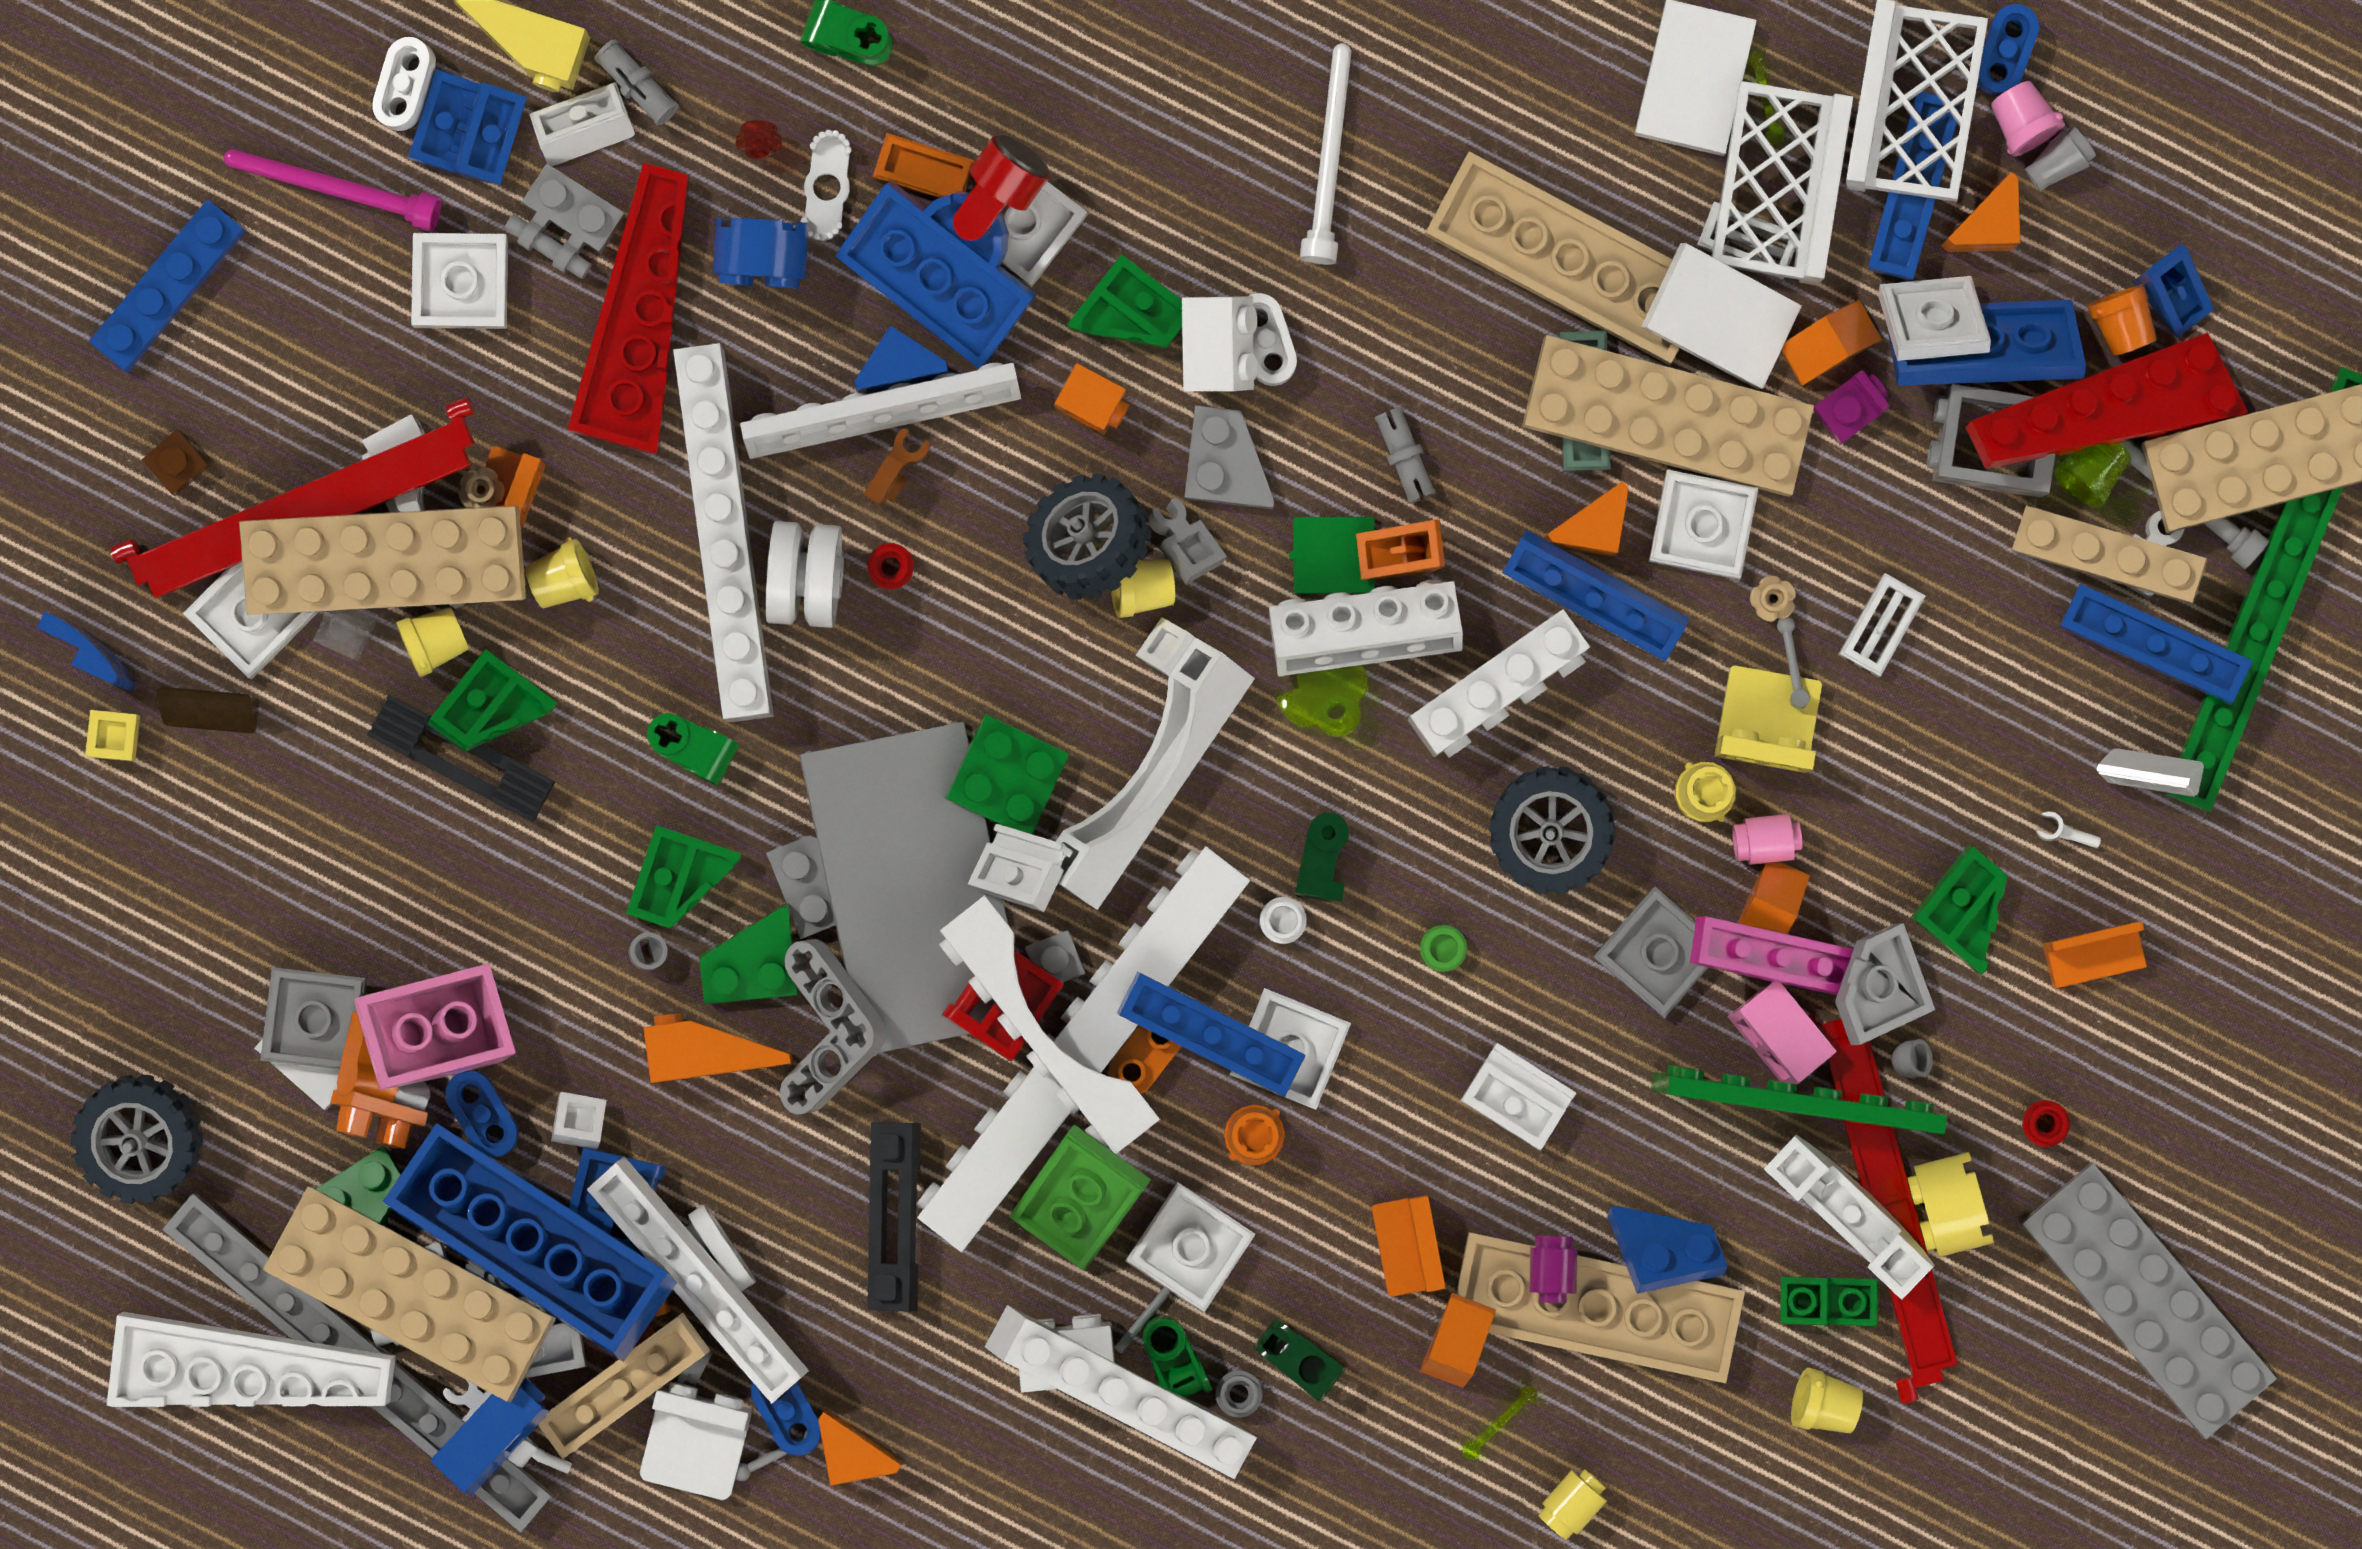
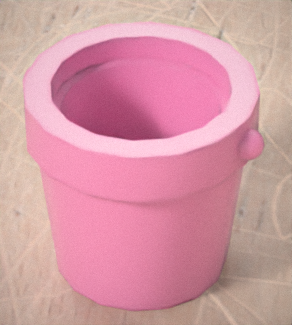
[1991,81,2065,157]

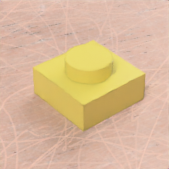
[85,710,140,762]

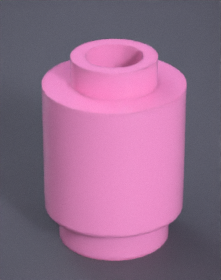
[1732,814,1802,865]

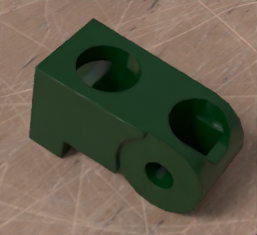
[1294,813,1349,905]
[1253,1317,1347,1402]

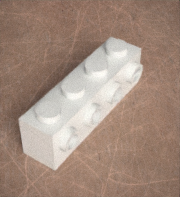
[1269,580,1463,676]
[1408,609,1590,758]

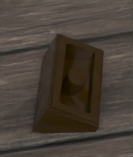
[157,687,259,733]

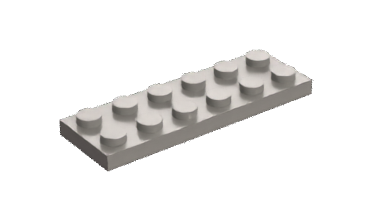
[2020,1163,2277,1439]

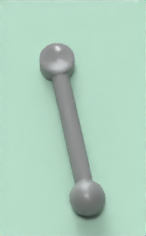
[1777,617,1810,709]
[1114,1288,1172,1354]
[735,1429,822,1481]

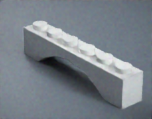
[1056,638,1255,910]
[939,895,1160,1154]
[985,1305,1257,1479]

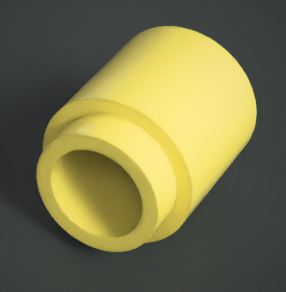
[1538,1469,1607,1541]

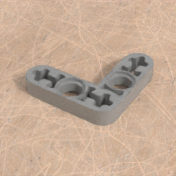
[780,939,886,1115]

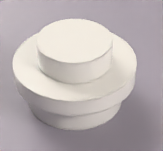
[1260,897,1307,944]

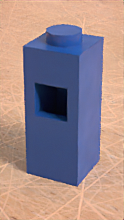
[430,1377,550,1495]

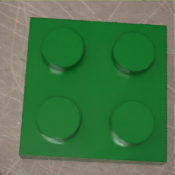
[944,714,1069,834]

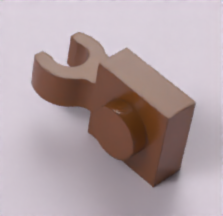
[863,428,930,509]

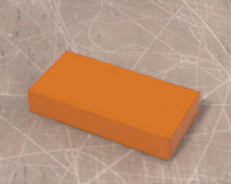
[873,133,975,199]

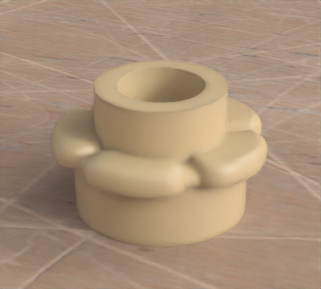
[459,467,505,508]
[1750,576,1796,622]

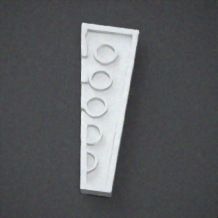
[107,1312,396,1407]

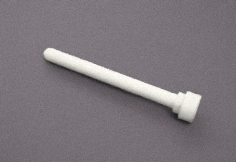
[1300,43,1351,265]

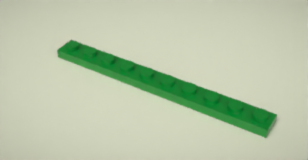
[2164,367,2362,813]

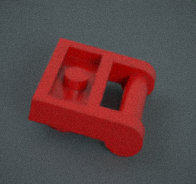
[941,950,1064,1062]

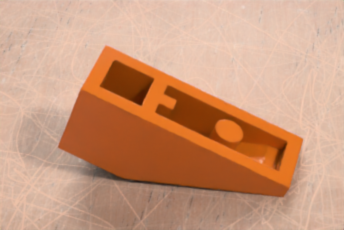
[643,1013,794,1083]

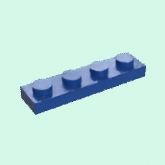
[1868,91,1963,281]
[89,199,246,373]
[1502,530,1690,662]
[2060,584,2253,705]
[1117,971,1306,1097]

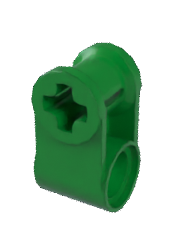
[799,0,893,67]
[647,713,740,786]
[1142,1315,1213,1398]

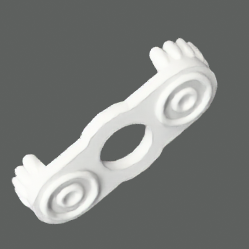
[801,130,851,241]

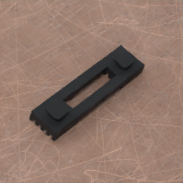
[367,694,556,823]
[867,1122,921,1312]

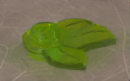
[1277,665,1368,737]

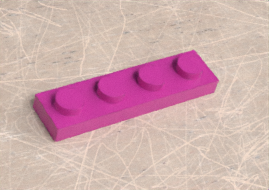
[1690,916,1854,995]

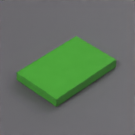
[1009,1125,1151,1271]

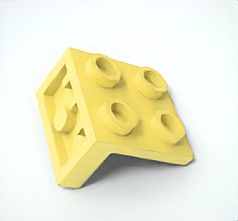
[1714,666,1822,773]

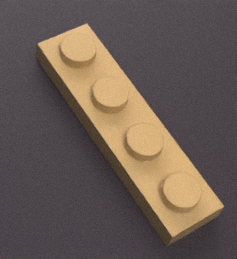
[2012,505,2207,605]
[538,1313,711,1459]

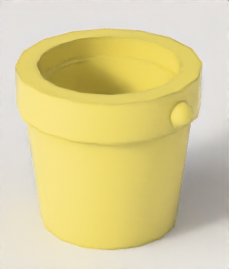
[525,537,599,609]
[1111,559,1175,618]
[396,607,469,677]
[1675,762,1736,822]
[1791,1367,1863,1433]

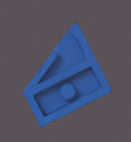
[1607,1206,1728,1294]

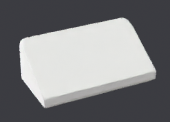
[529,82,635,166]
[2097,749,2204,797]

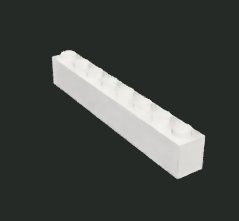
[673,343,774,723]

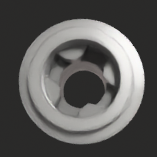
[2024,126,2096,192]

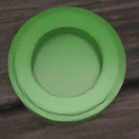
[1420,925,1467,972]

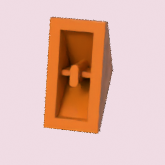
[1941,172,2020,252]
[1781,300,1882,387]
[1544,481,1629,558]
[1356,520,1445,580]
[1737,862,1810,934]
[1419,1293,1496,1388]
[818,1409,904,1486]

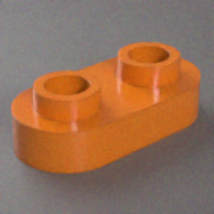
[1109,1025,1181,1094]

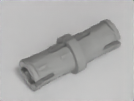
[594,39,679,126]
[1374,407,1436,504]

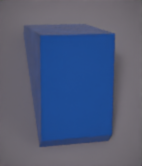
[2132,244,2214,337]
[854,326,949,394]

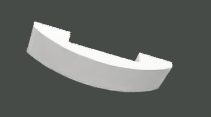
[1764,1134,1935,1299]

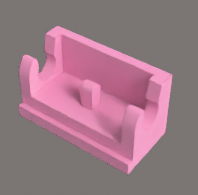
[1727,981,1837,1084]

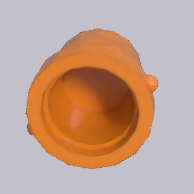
[2087,284,2157,356]
[1224,1105,1285,1165]

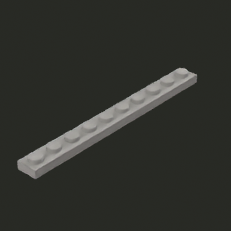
[162,1193,553,1533]

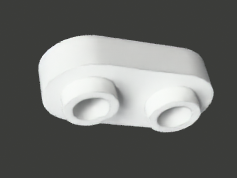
[373,37,436,131]
[1249,293,1297,386]
[686,1204,756,1292]

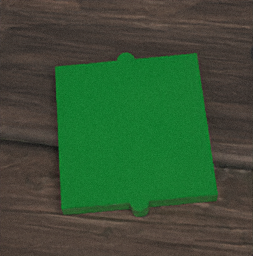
[1289,517,1375,594]

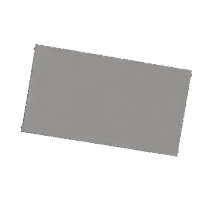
[799,721,1008,1057]

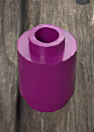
[1529,1236,1578,1303]

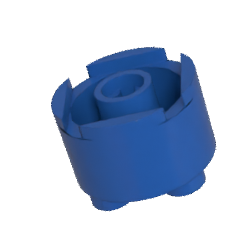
[713,217,809,289]

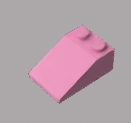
[353,963,516,1090]

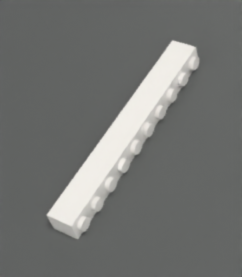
[916,846,1250,1252]

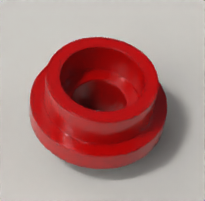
[867,543,914,590]
[2022,1100,2070,1147]

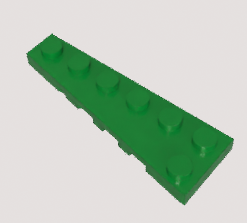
[1651,1065,1947,1134]

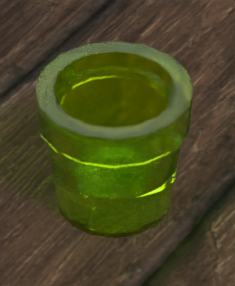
[2054,443,2131,509]

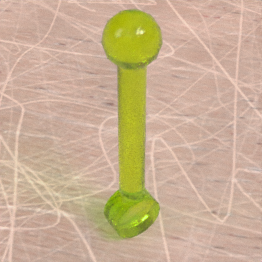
[1747,51,1785,145]
[1462,1386,1538,1460]

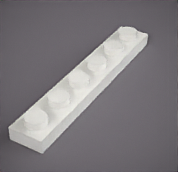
[740,363,1021,459]
[587,1157,809,1404]

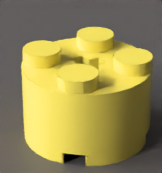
[1907,1152,1994,1257]

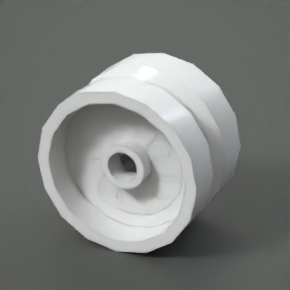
[766,521,844,628]

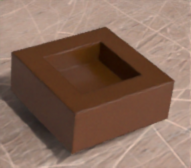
[142,430,210,496]

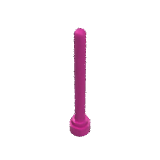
[224,149,442,233]

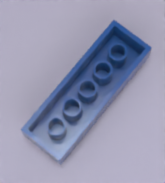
[383,1123,677,1362]

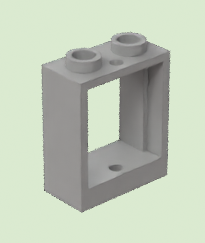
[1926,384,2055,498]

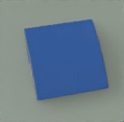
[406,69,527,186]
[37,611,137,692]

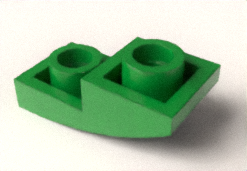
[1780,1276,1880,1326]

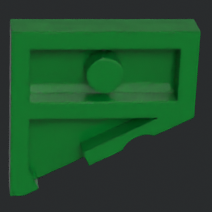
[1067,254,1182,349]
[1910,845,2008,975]

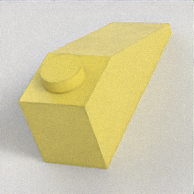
[453,0,590,92]

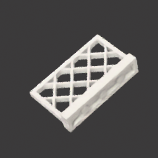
[1846,0,1988,202]
[1711,81,1853,285]

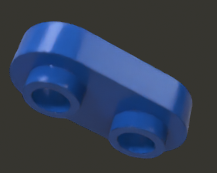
[1977,4,2039,96]
[445,1071,519,1158]
[751,1382,822,1456]

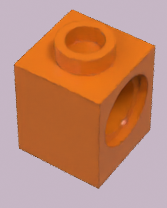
[1054,363,1130,435]

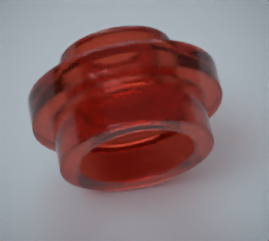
[736,120,782,159]

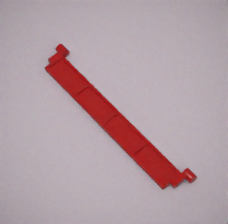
[110,397,475,599]
[1808,1014,1958,1404]

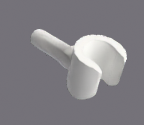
[2036,812,2101,848]
[507,1437,572,1474]

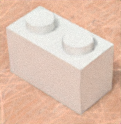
[1182,296,1258,391]

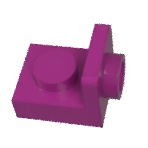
[1813,370,1890,445]

